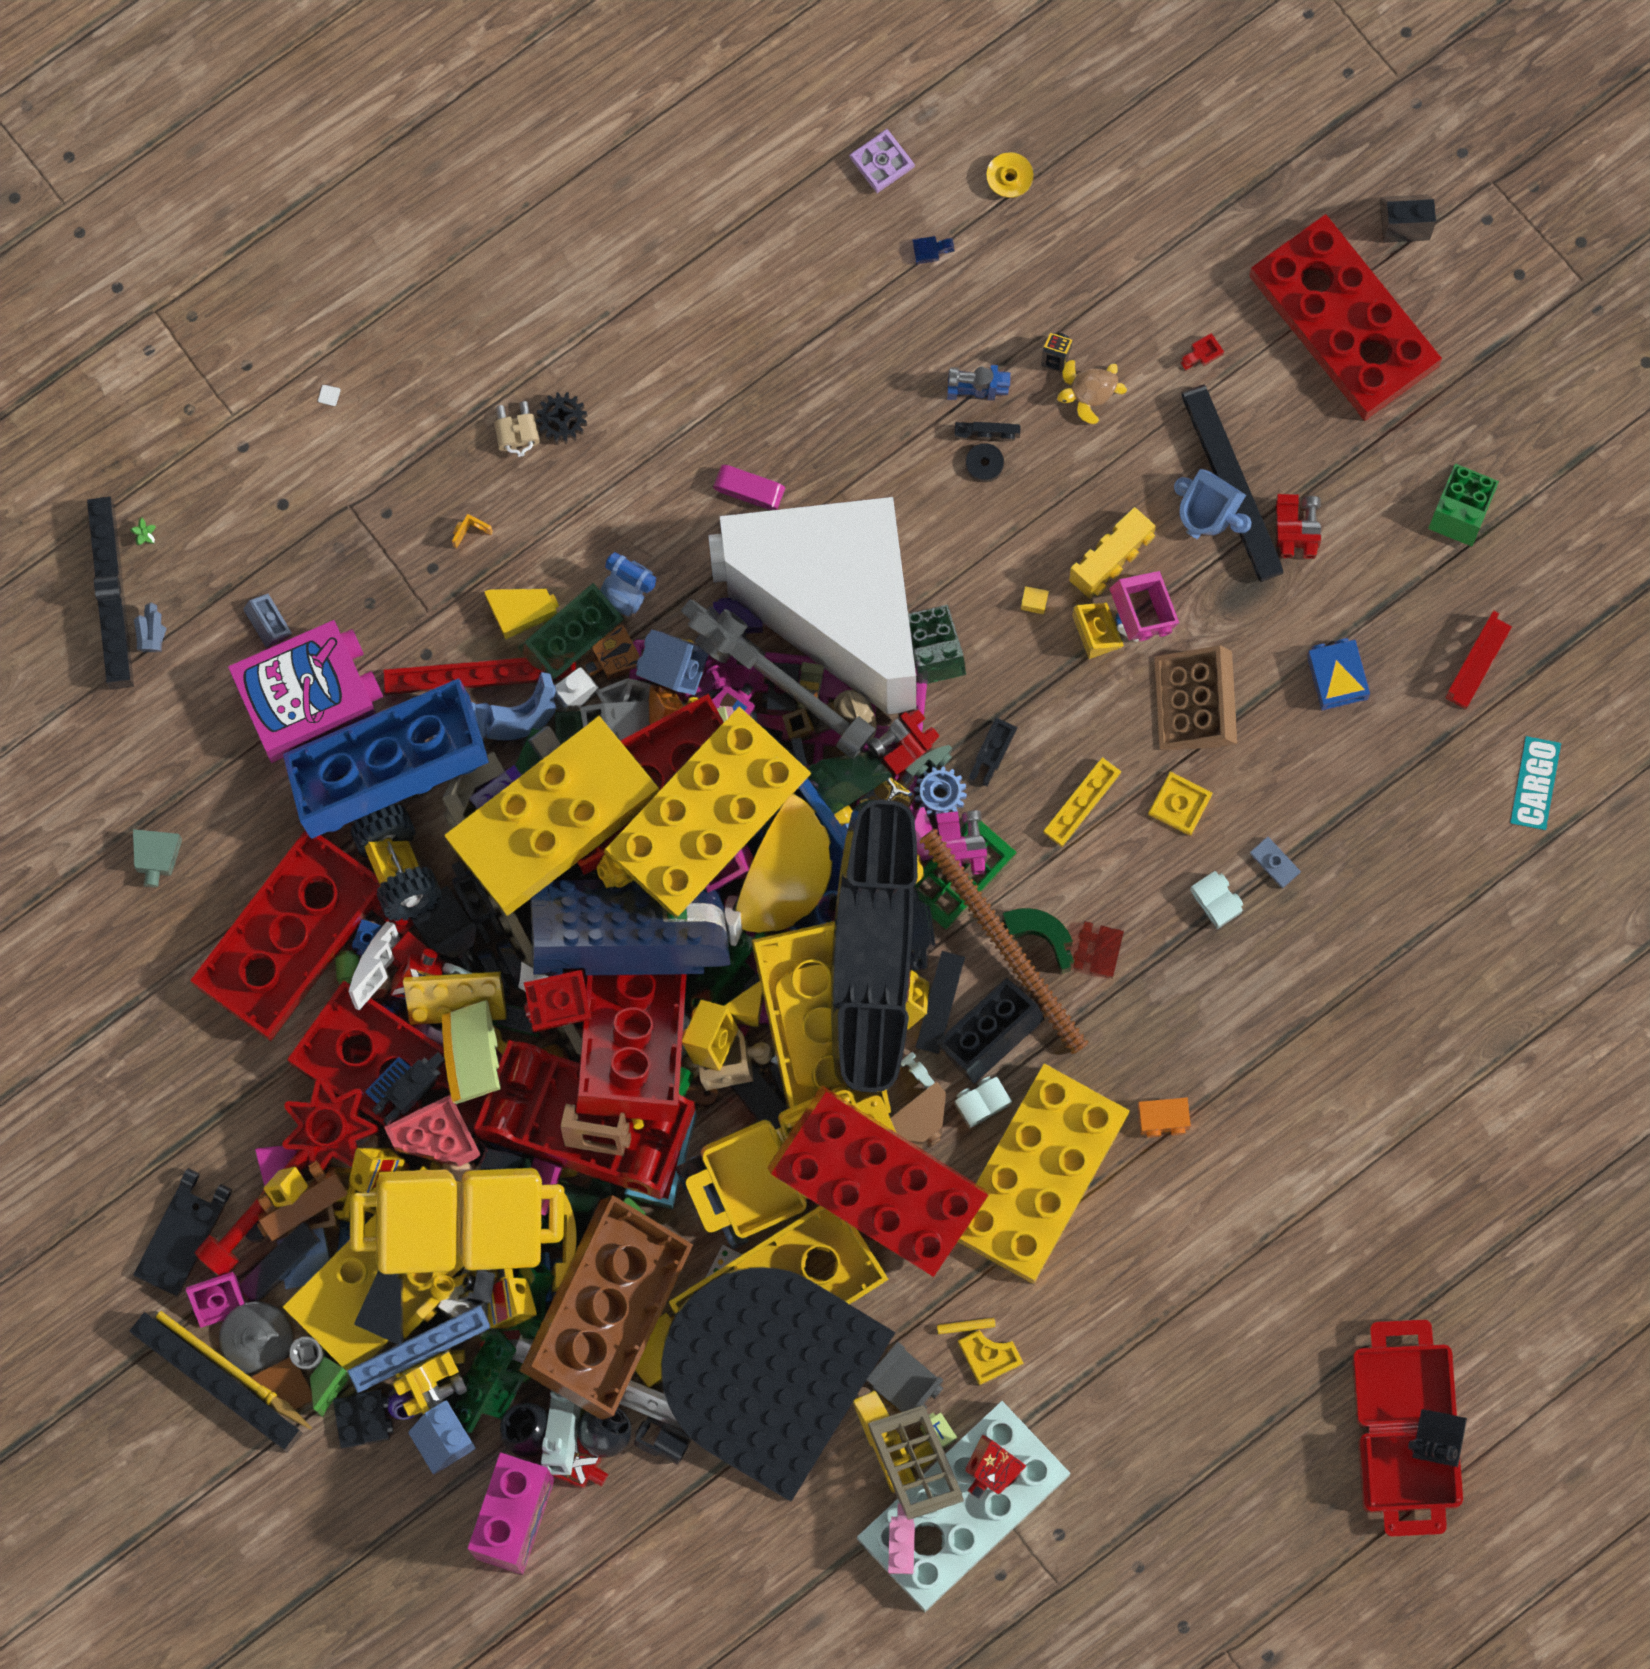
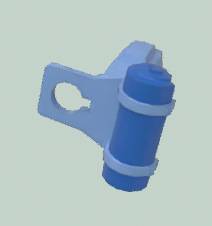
[599,552,657,616]

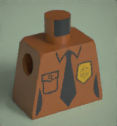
[584,624,640,681]

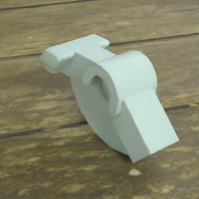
[900,1052,935,1089]

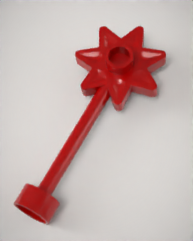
[194,1078,379,1276]

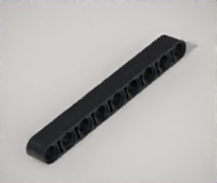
[1181,384,1283,582]

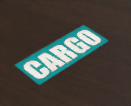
[1511,736,1561,830]

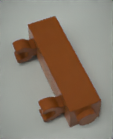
[257,1160,348,1241]

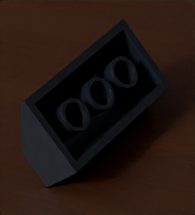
[936,978,1045,1084]

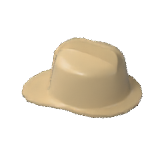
[833,690,877,740]

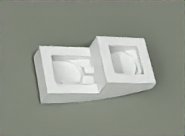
[725,896,742,946]

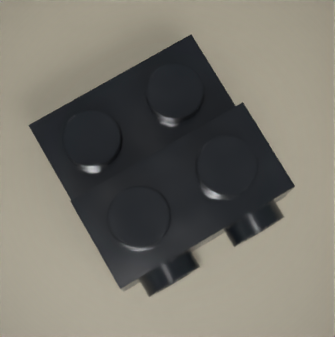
[333,1390,394,1449]

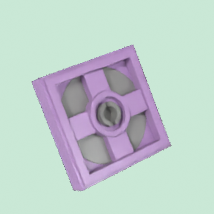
[849,129,915,193]

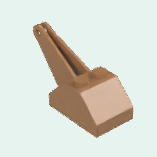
[890,1081,946,1150]

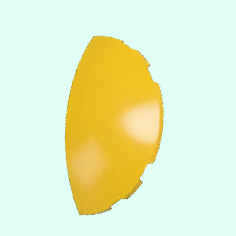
[736,794,832,933]

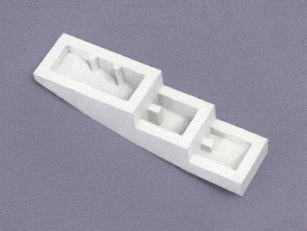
[349,922,400,1010]

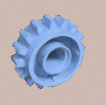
[914,766,967,818]

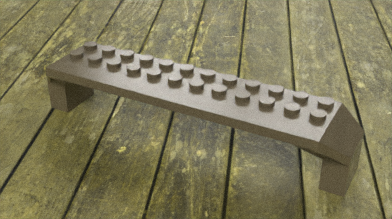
[443,752,582,1063]

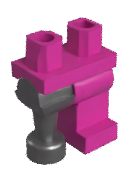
[936,810,987,875]

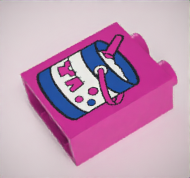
[228,620,383,763]

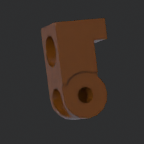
[685,1083,718,1107]

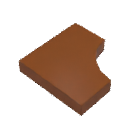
[251,1357,313,1410]

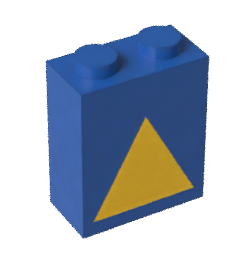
[1307,638,1370,711]

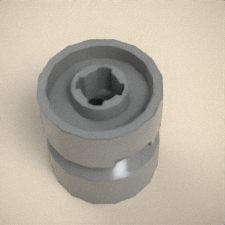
[290,1337,327,1370]

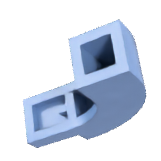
[484,672,556,740]

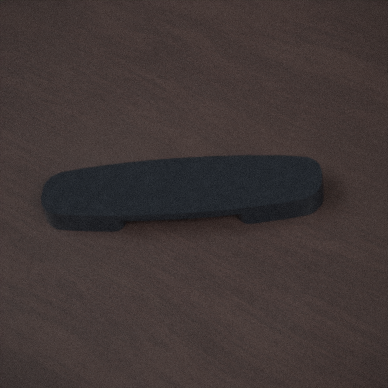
[831,799,918,1092]

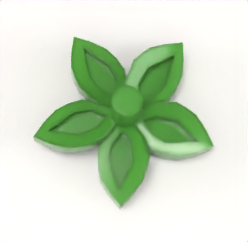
[130,517,156,546]

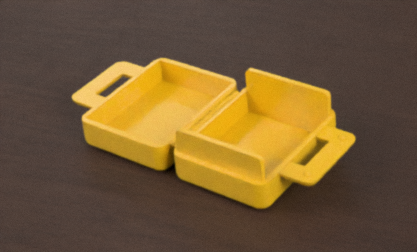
[686,1086,896,1238]
[350,1168,564,1274]

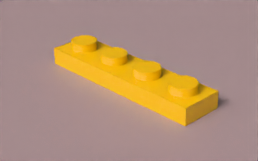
[1043,757,1121,847]

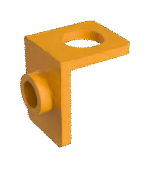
[452,514,493,549]

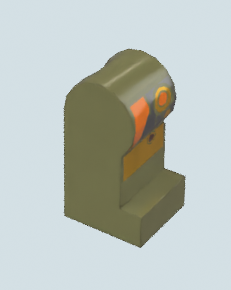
[797,662,824,709]

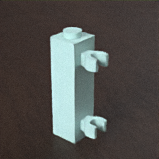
[541,1390,581,1475]

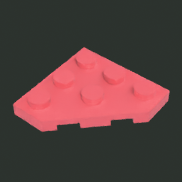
[384,1094,481,1167]

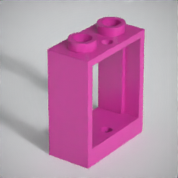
[1109,571,1179,642]

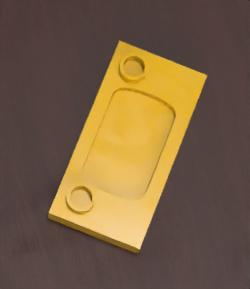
[751,921,891,1117]

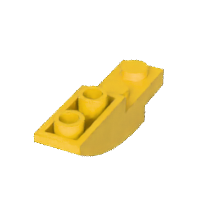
[853,1391,915,1493]

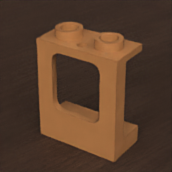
[561,1104,631,1156]

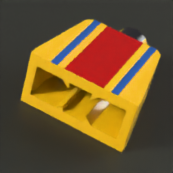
[349,1148,405,1193]
[487,1269,537,1329]

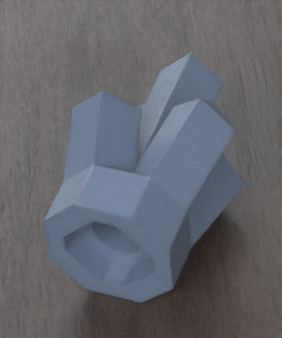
[134,602,166,652]

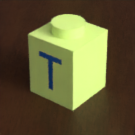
[920,1412,957,1449]

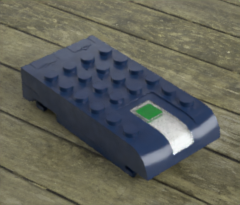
[529,879,731,976]

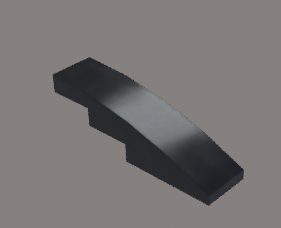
[916,950,965,1054]
[239,1222,321,1302]

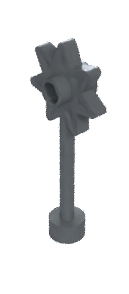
[681,599,876,760]

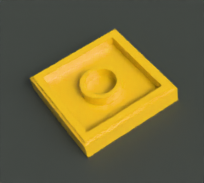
[1148,771,1213,836]

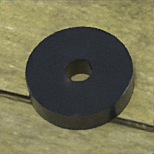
[966,443,1004,482]

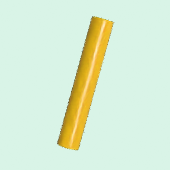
[937,1318,995,1335]

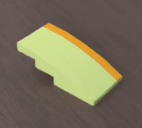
[442,1000,500,1104]

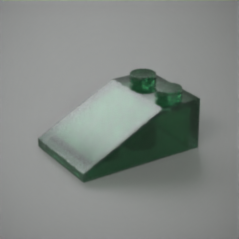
[808,751,892,814]

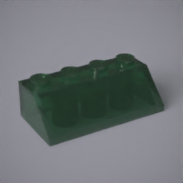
[517,583,624,679]

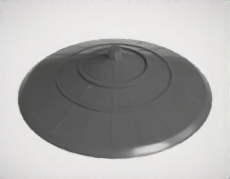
[219,1301,293,1375]

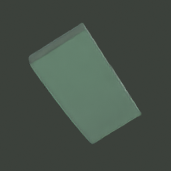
[905,745,952,778]

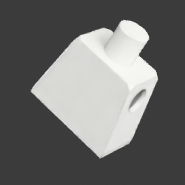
[553,667,600,718]

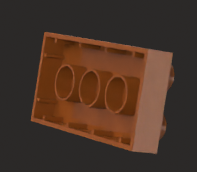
[519,1195,693,1420]

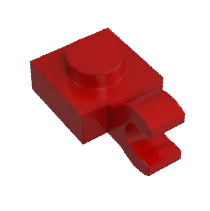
[1180,333,1224,371]

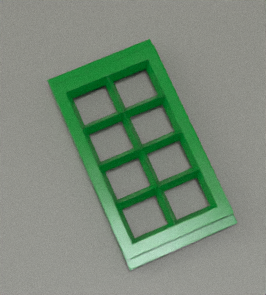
[913,821,1017,930]

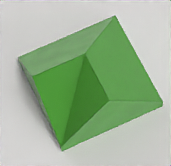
[310,1357,350,1416]

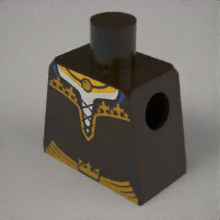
[859,771,915,808]

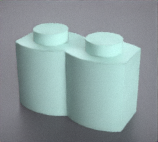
[1190,871,1243,929]
[954,1076,1012,1129]

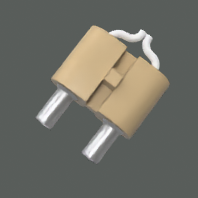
[494,401,540,457]

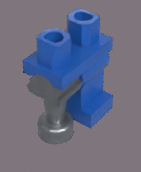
[947,365,1010,401]

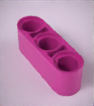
[713,465,786,510]

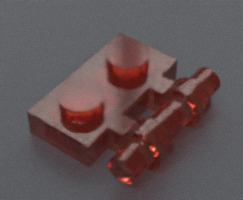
[1073,921,1124,979]

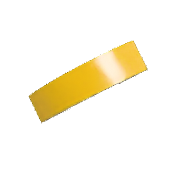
[552,1193,576,1292]

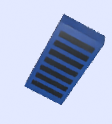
[365,1057,410,1104]

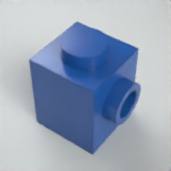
[352,919,383,957]

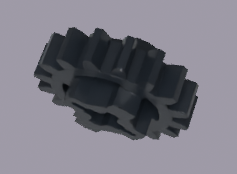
[536,392,588,444]

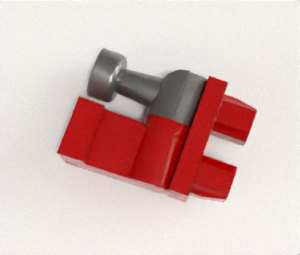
[1275,494,1321,559]
[867,709,939,779]

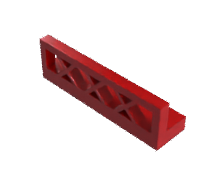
[1445,610,1512,709]

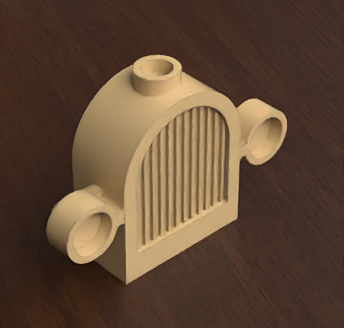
[680,1030,772,1091]

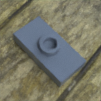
[1250,837,1301,889]

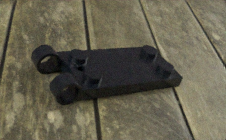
[133,1168,232,1297]

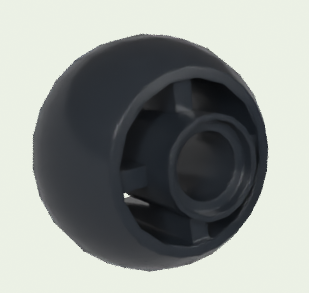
[500,1402,549,1457]
[577,1408,632,1458]

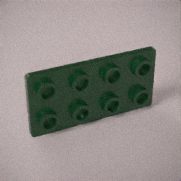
[684,932,755,1015]
[450,1328,525,1433]

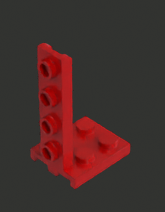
[523,970,592,1037]

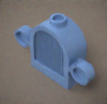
[1174,469,1251,539]

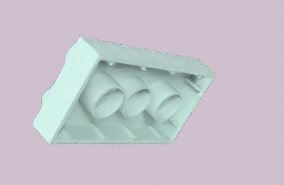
[857,1401,1071,1612]

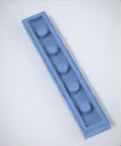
[347,1305,491,1393]

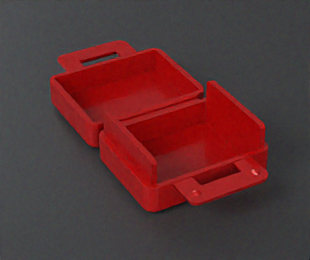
[1352,1320,1463,1537]

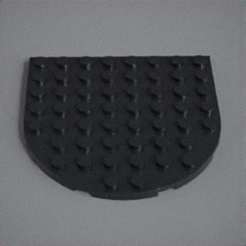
[661,1266,896,1502]

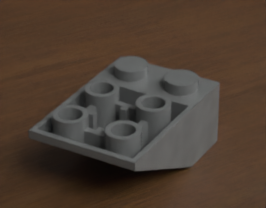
[580,701,650,740]

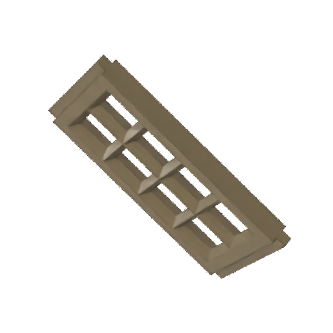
[868,1405,964,1520]

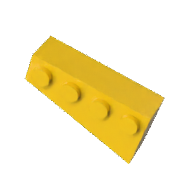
[1069,507,1156,599]

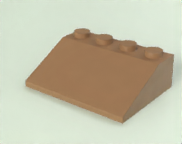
[1155,645,1237,750]

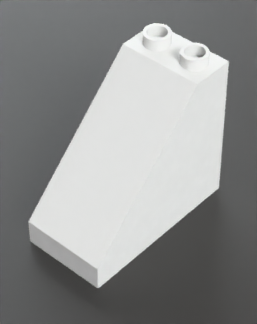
[708,497,916,714]

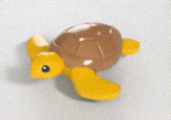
[1057,360,1127,424]

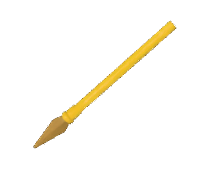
[155,1311,312,1430]

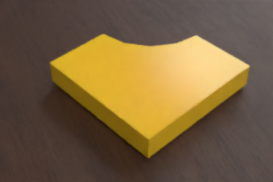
[957,1330,1024,1386]

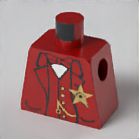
[965,1435,1026,1499]

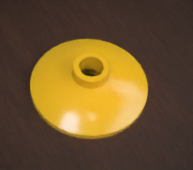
[987,152,1034,198]

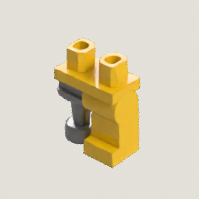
[392,1349,467,1416]

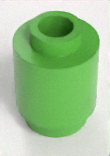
[335,951,360,986]

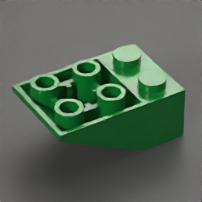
[1428,464,1499,547]

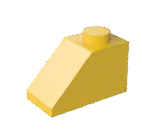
[905,970,929,1030]

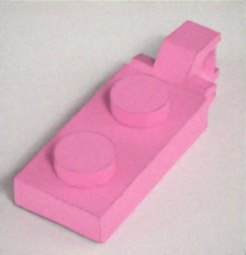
[888,1503,915,1574]

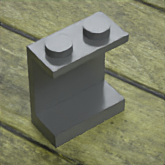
[866,1342,944,1412]

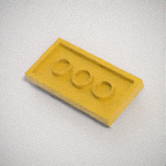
[403,972,507,1025]

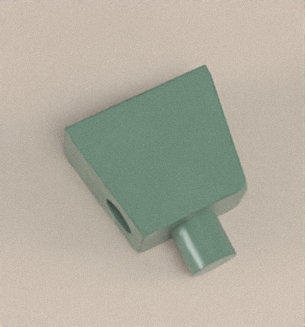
[133,829,182,888]

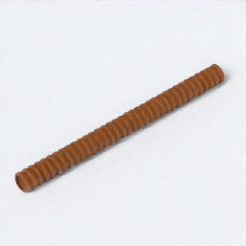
[919,829,1089,1055]

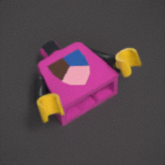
[685,682,757,722]

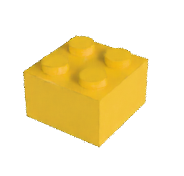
[682,1000,739,1071]

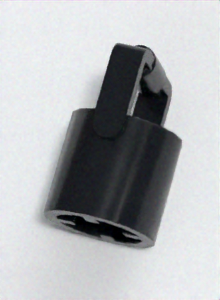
[634,1416,691,1465]

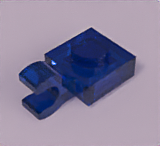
[912,236,955,265]

